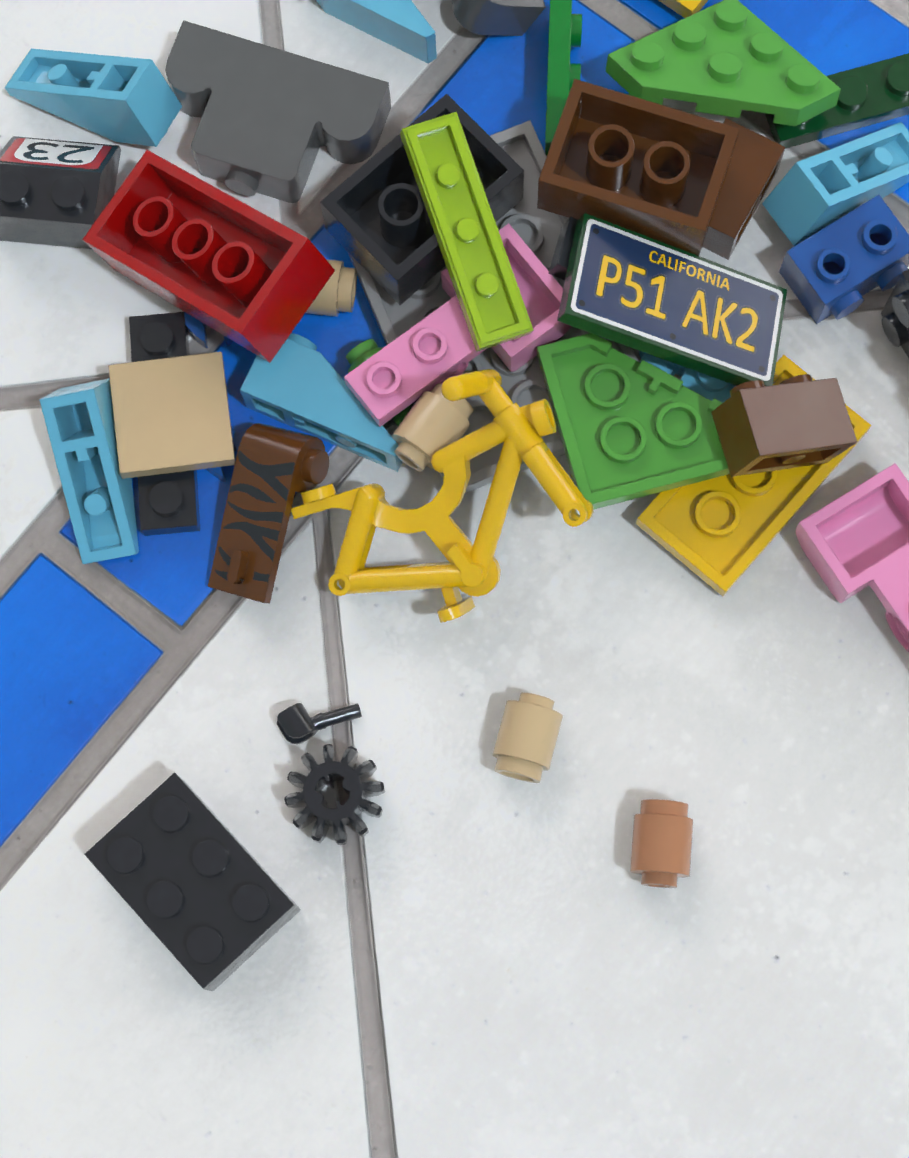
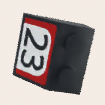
[0,136,121,249]

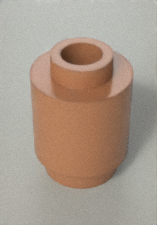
[630,799,693,888]

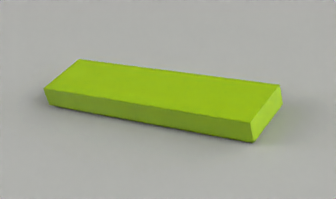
[400,112,534,352]

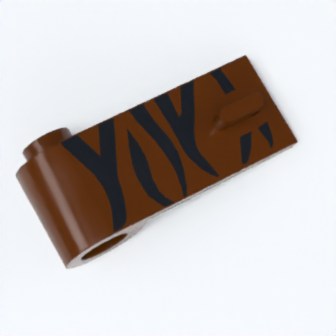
[208,423,329,604]

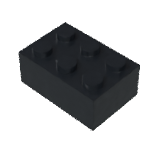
[320,94,524,305]
[84,772,301,991]

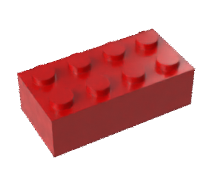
[82,150,335,363]

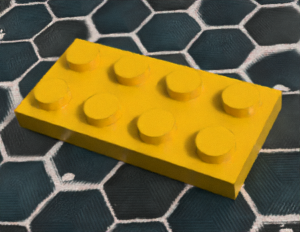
[636,354,871,597]

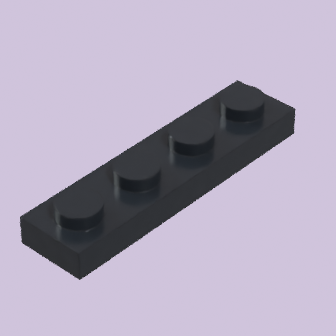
[129,312,200,536]

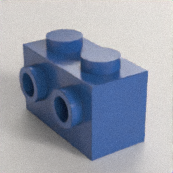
[779,195,909,324]

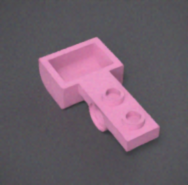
[344,223,572,427]
[796,463,909,652]

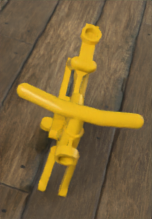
[291,369,594,623]

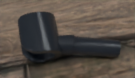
[277,703,362,744]

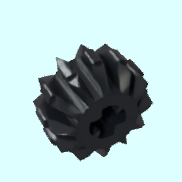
[284,744,385,845]

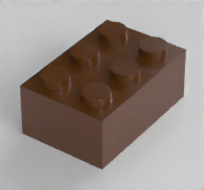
[537,79,740,256]

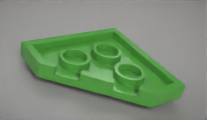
[605,0,841,126]
[537,333,730,510]

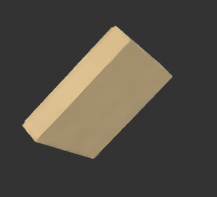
[108,352,235,479]

